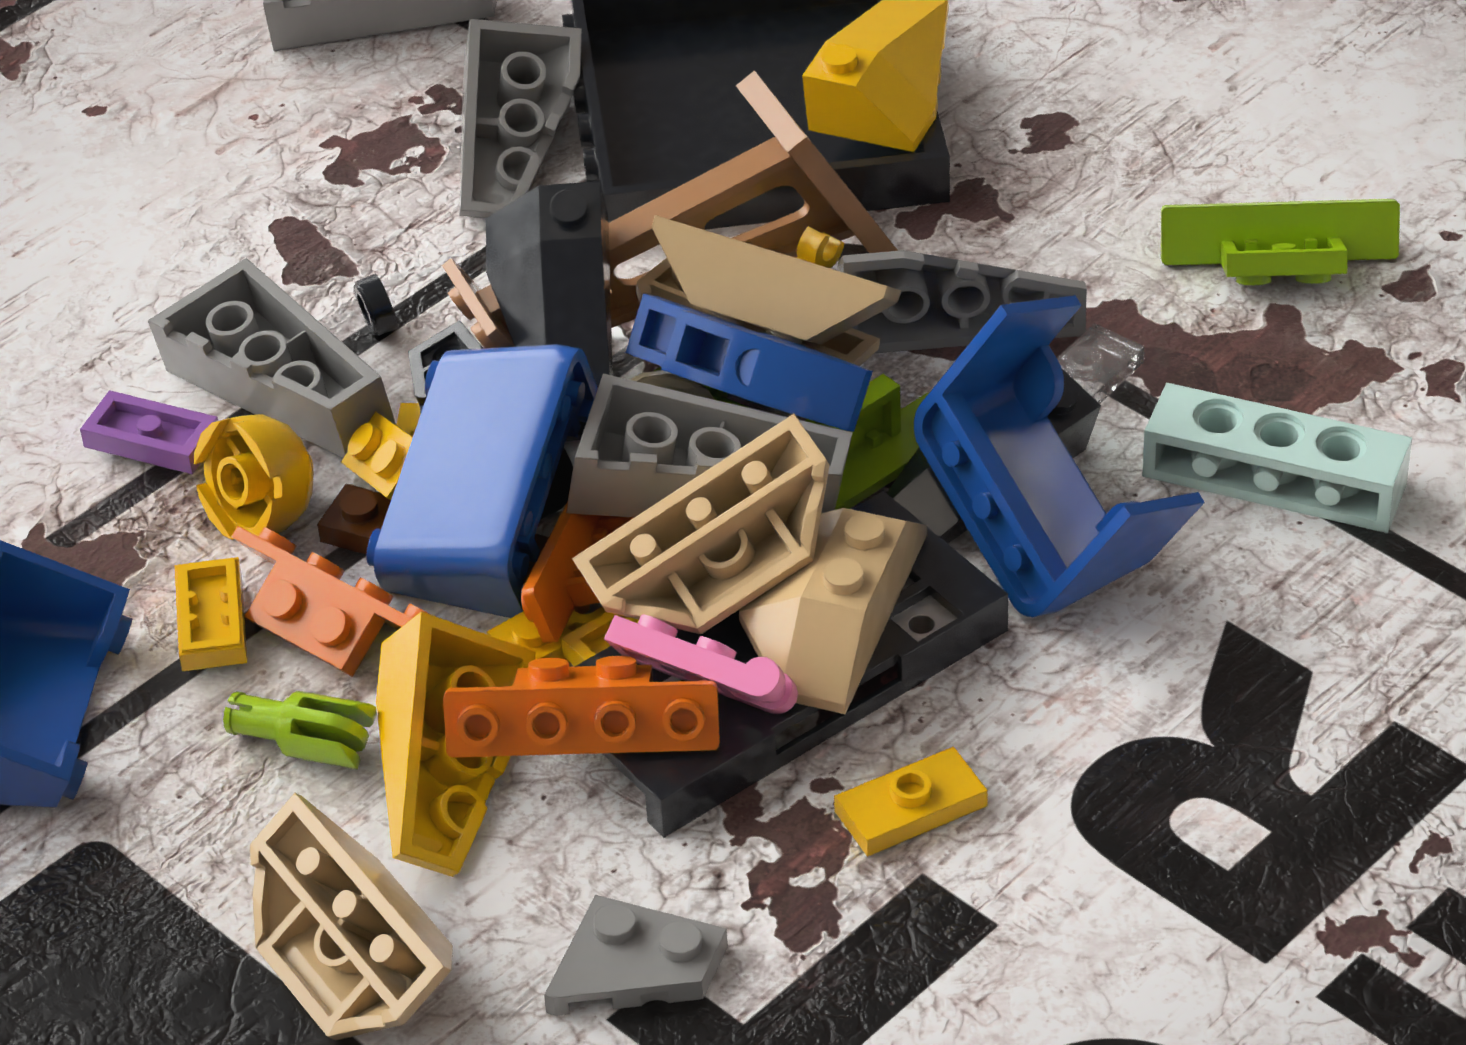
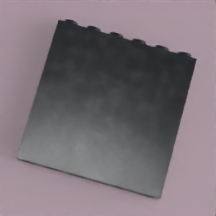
[562,0,950,229]

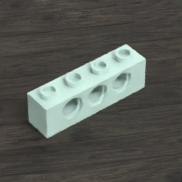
[1142,382,1412,533]

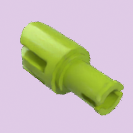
[223,691,377,770]

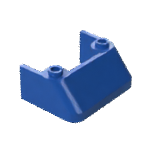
[914,295,1205,617]

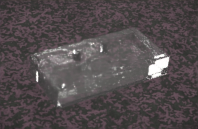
[1057,323,1145,404]

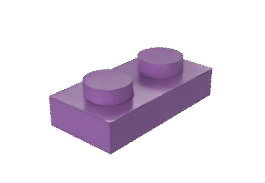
[80,390,218,474]

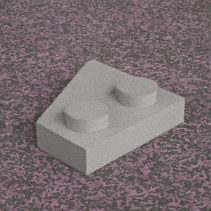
[544,895,728,1016]

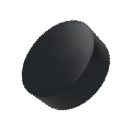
[353,274,398,337]

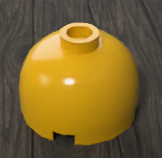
[194,414,314,540]

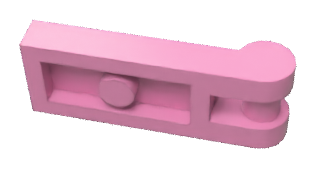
[604,615,798,714]

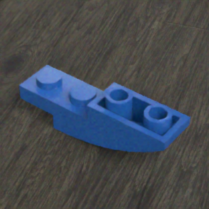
[625,293,873,432]

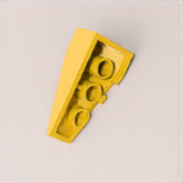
[802,0,949,152]
[376,611,536,877]

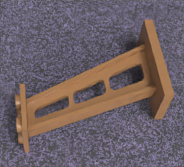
[442,70,898,348]

